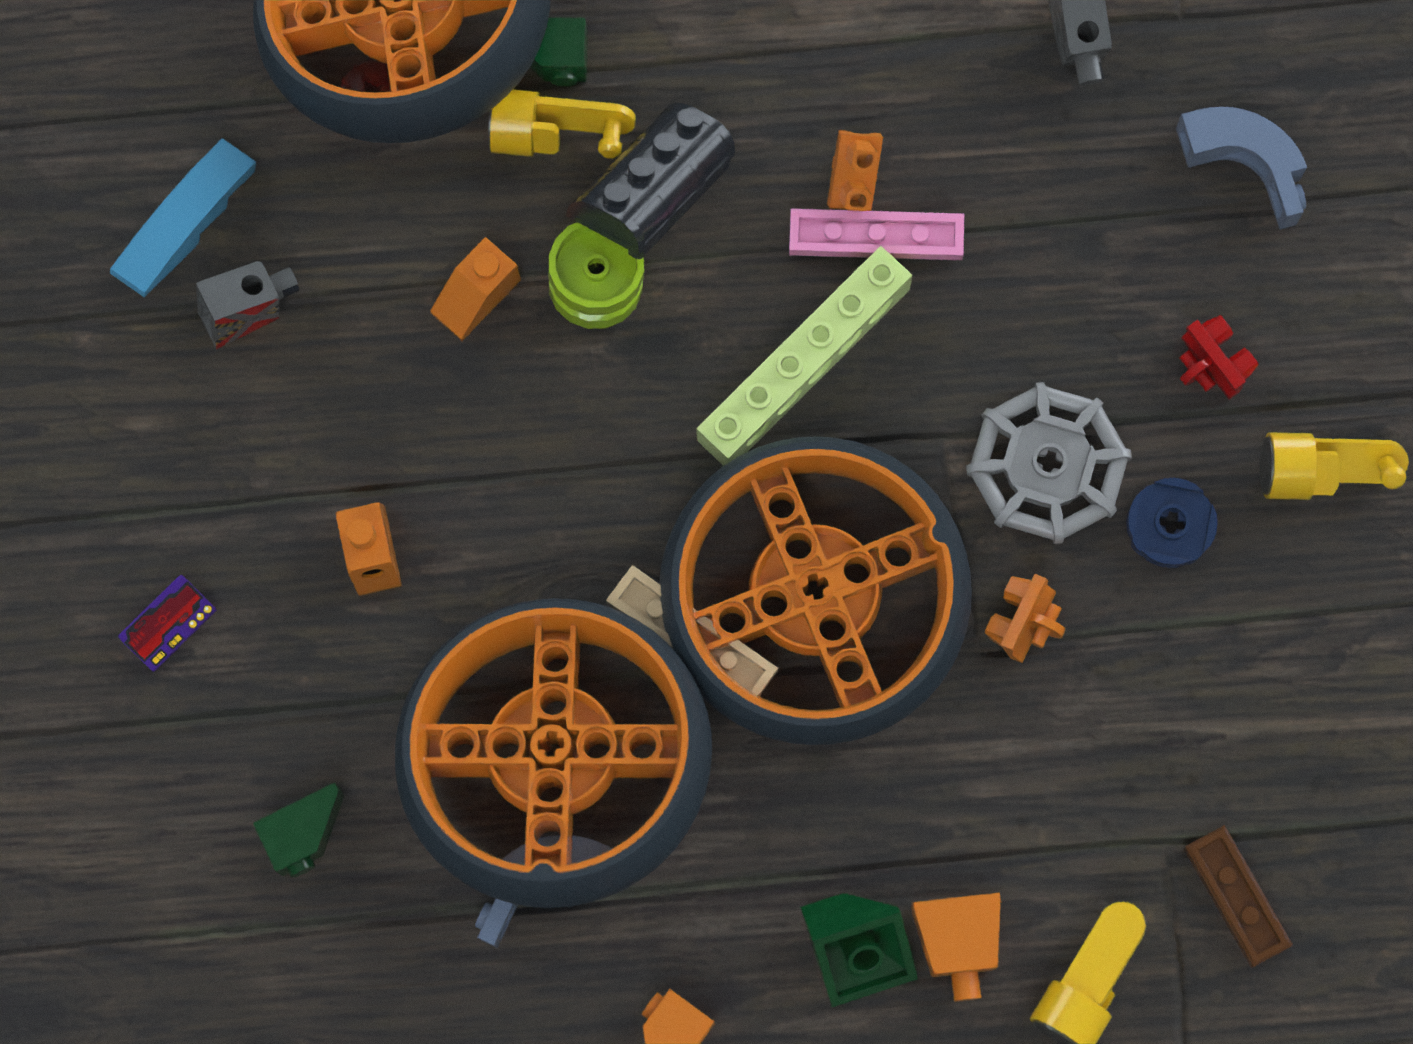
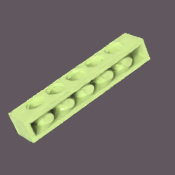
[696,246,912,466]

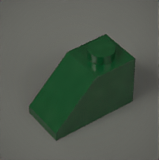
[500,17,588,87]
[253,783,344,878]

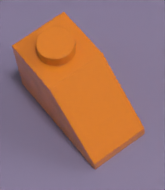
[430,237,521,341]
[641,989,715,1044]

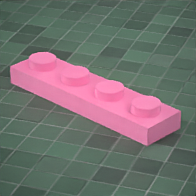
[789,209,964,260]

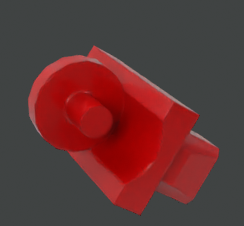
[1179,315,1259,400]

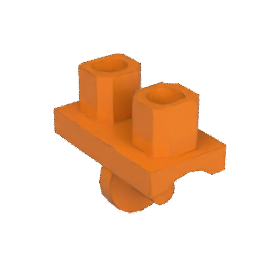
[827,130,883,211]
[985,574,1066,663]

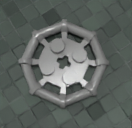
[966,382,1132,544]

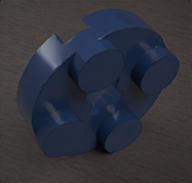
[1126,478,1217,568]

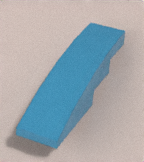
[110,138,256,297]

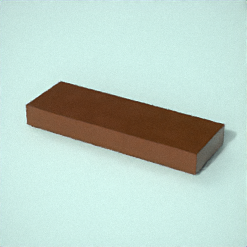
[1183,825,1293,968]

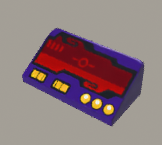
[118,575,217,672]

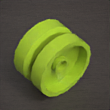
[549,222,644,329]

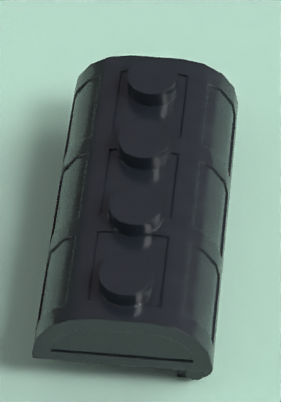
[566,103,735,259]

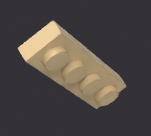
[606,565,778,696]

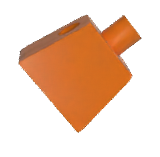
[336,502,402,596]
[911,893,1001,1001]

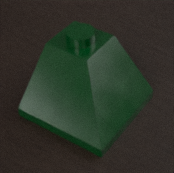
[800,893,918,1007]

